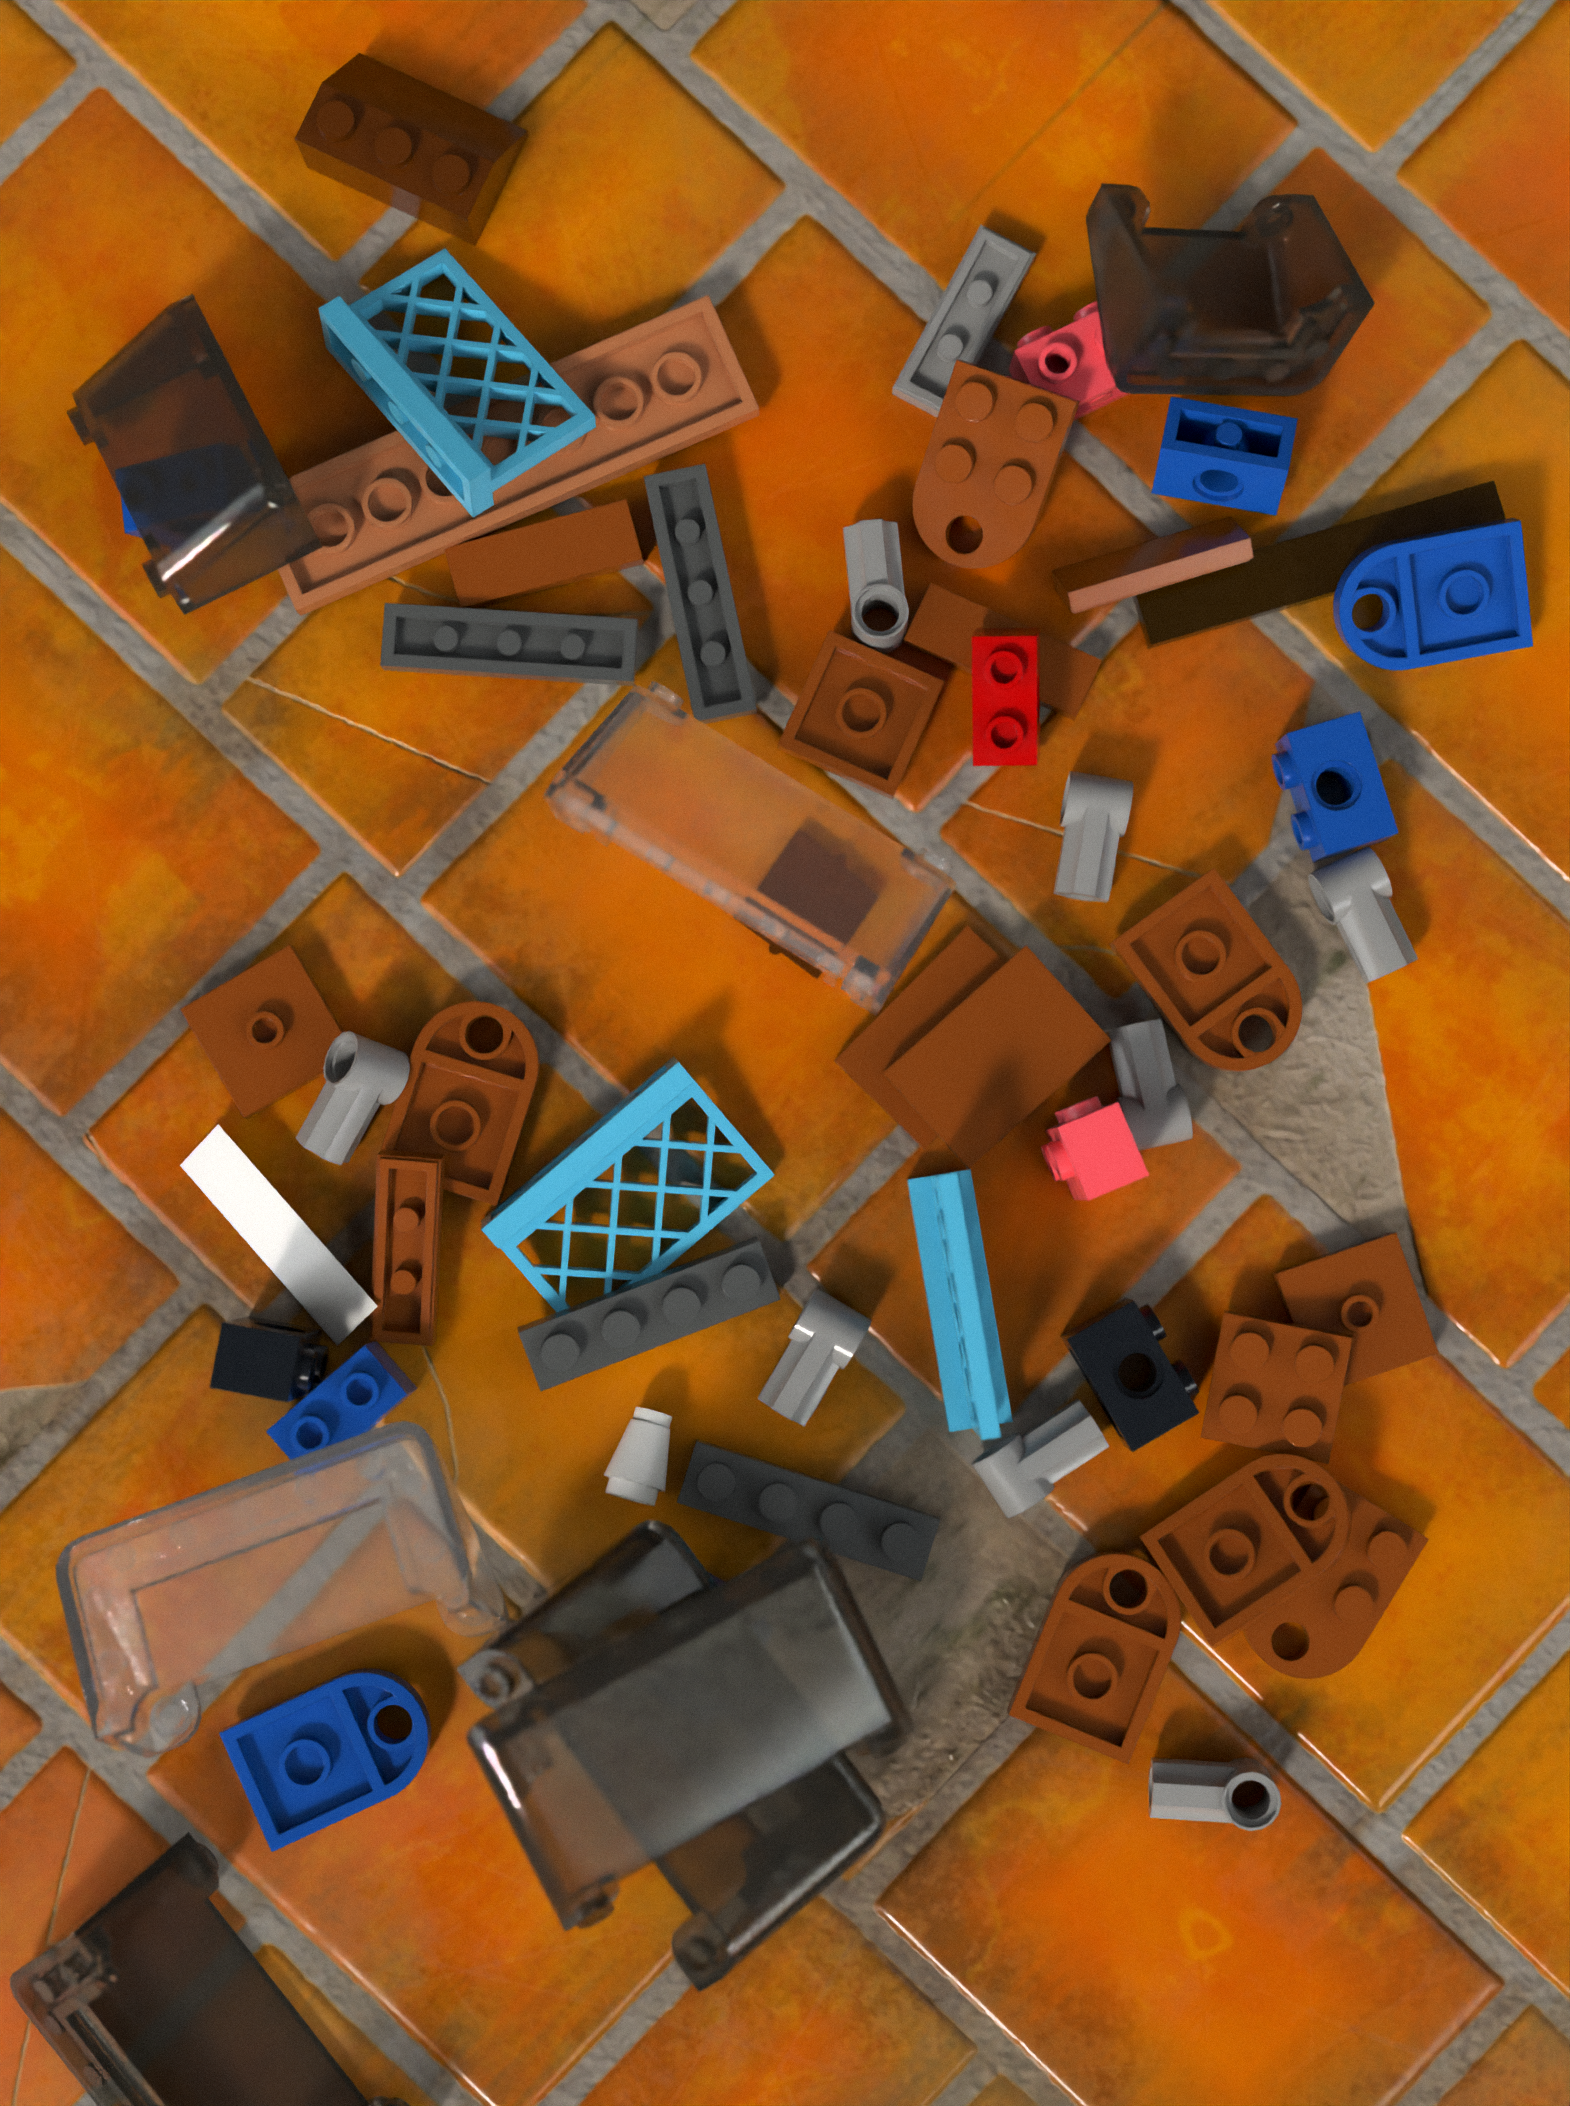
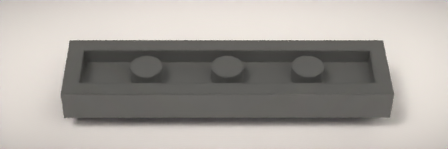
[644,464,757,726]
[380,603,639,686]
[517,1237,781,1391]
[677,1439,940,1581]

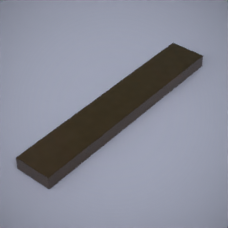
[1132,480,1506,649]

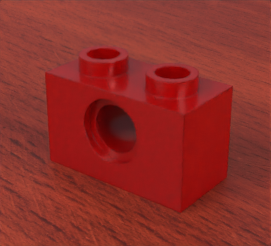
[971,627,1040,766]

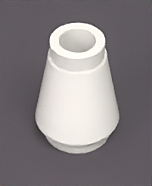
[604,1407,672,1506]

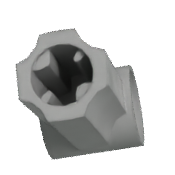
[843,519,909,654]
[1053,771,1134,903]
[1308,847,1418,984]
[1106,1019,1193,1151]
[296,1031,410,1165]
[757,1288,872,1427]
[972,1399,1109,1518]
[1148,1757,1281,1831]

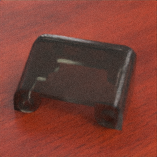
[1086,183,1375,396]
[66,293,322,615]

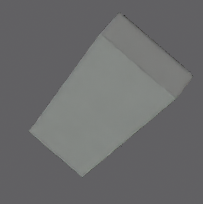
[892,225,1036,417]

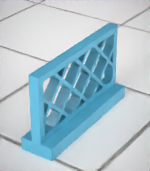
[318,248,596,518]
[481,1056,775,1312]
[907,1169,1013,1441]

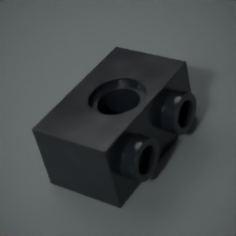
[1060,1298,1199,1452]
[209,1316,329,1402]

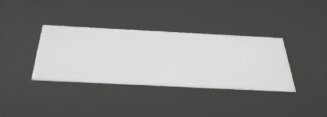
[180,1124,378,1346]

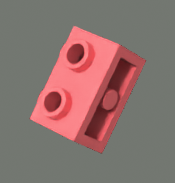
[1009,296,1162,421]
[1041,1096,1149,1201]

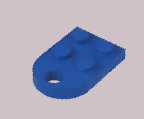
[1333,518,1533,671]
[219,1668,431,1852]

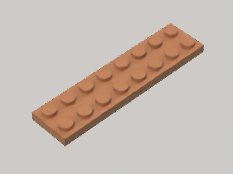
[259,295,760,616]

